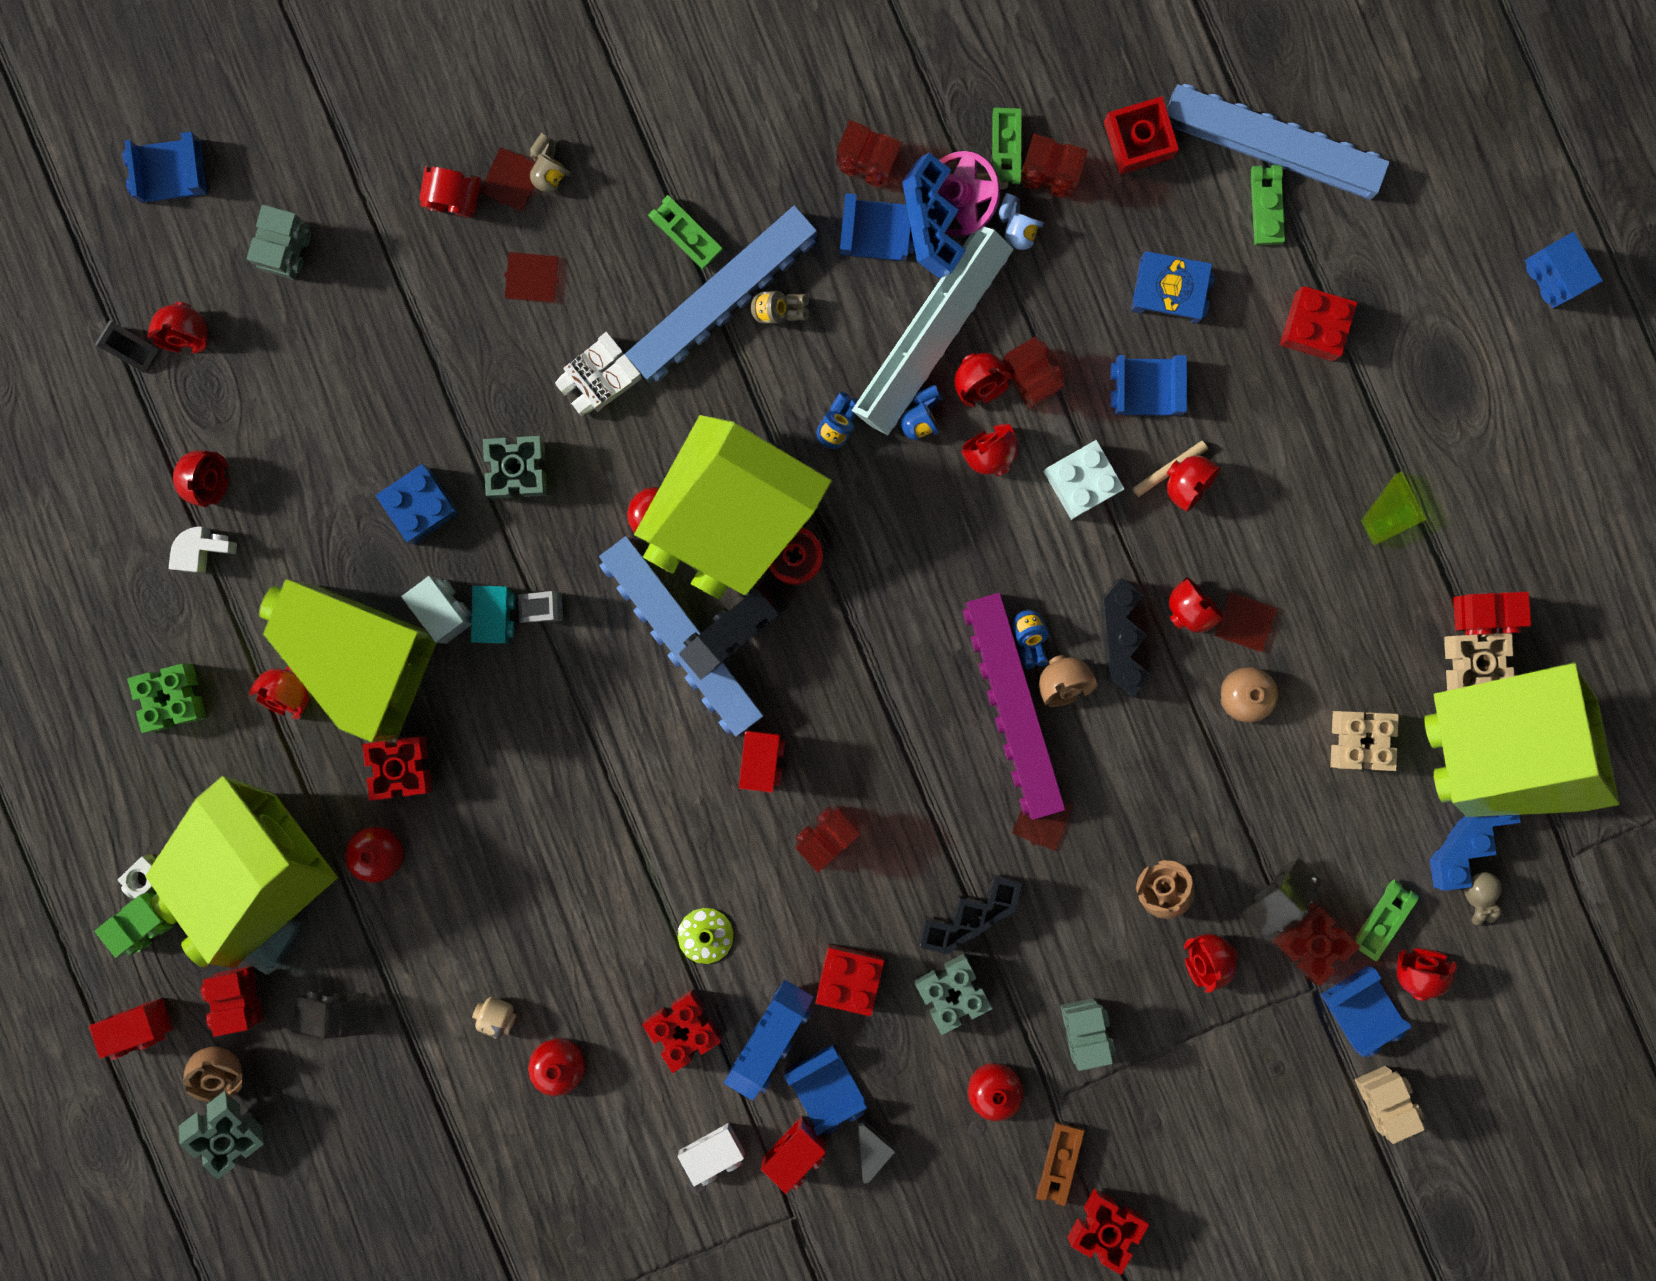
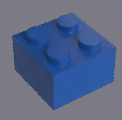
[1524,231,1603,308]
[375,464,460,545]

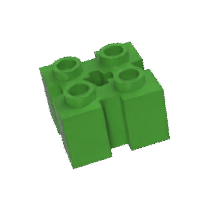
[127,663,207,733]
[95,890,174,958]

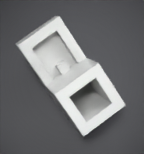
[169,527,237,573]

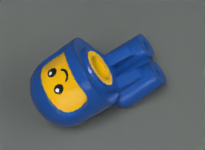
[900,385,943,440]
[816,391,858,449]
[1012,610,1048,670]

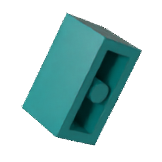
[471,586,515,644]

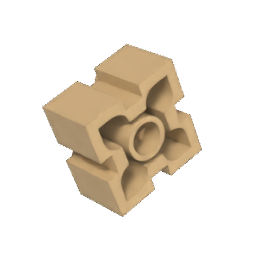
[1444,633,1514,691]
[1331,711,1398,771]
[1354,1066,1425,1144]

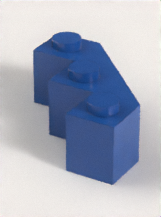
[902,153,966,278]
[1430,815,1521,891]
[724,980,814,1101]

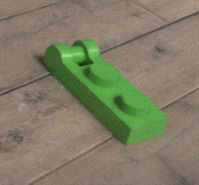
[991,108,1021,184]
[1251,165,1285,246]
[648,195,723,270]
[1350,879,1419,962]

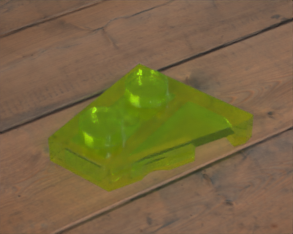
[1361,471,1426,545]

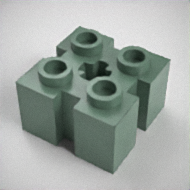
[247,205,311,280]
[483,436,548,499]
[914,954,992,1035]
[1060,998,1115,1071]
[179,1091,264,1180]

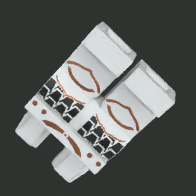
[555,332,642,417]

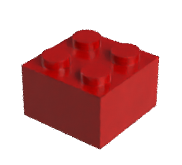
[1104,96,1179,175]
[1279,286,1357,362]
[738,730,785,793]
[816,943,884,1016]
[88,998,173,1060]
[761,1116,826,1194]

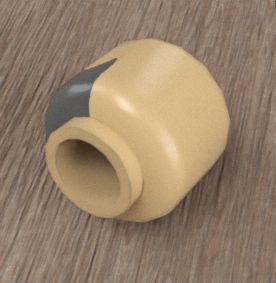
[472,997,517,1039]

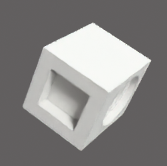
[118,854,156,899]

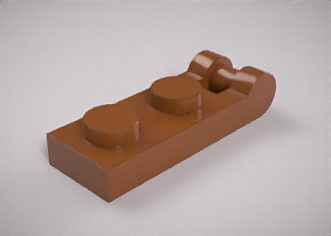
[1036,1122,1084,1206]

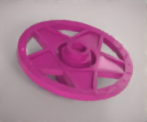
[937,151,1000,237]

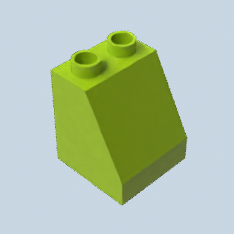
[634,415,831,600]
[259,579,437,742]
[1425,663,1620,817]
[145,776,338,968]

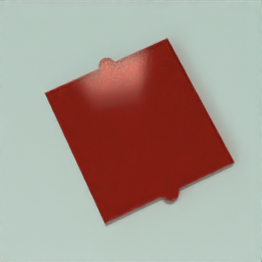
[480,147,535,211]
[504,252,559,303]
[1214,592,1276,652]
[1012,801,1073,851]

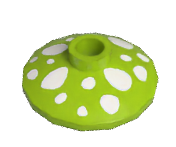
[678,908,734,964]

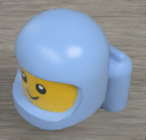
[999,193,1044,250]

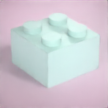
[1043,440,1124,520]
[401,576,472,644]

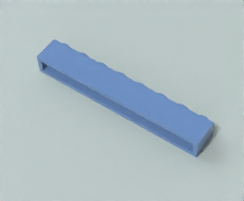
[1167,84,1389,200]
[625,206,817,384]
[599,536,764,736]

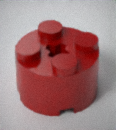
[419,166,481,218]
[769,527,823,585]

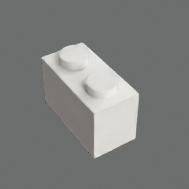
[677,1123,745,1186]

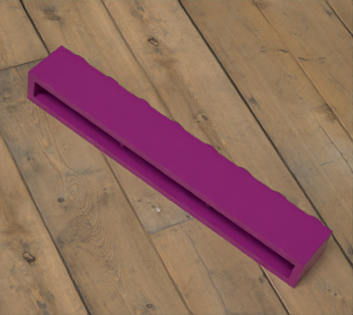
[962,592,1065,820]

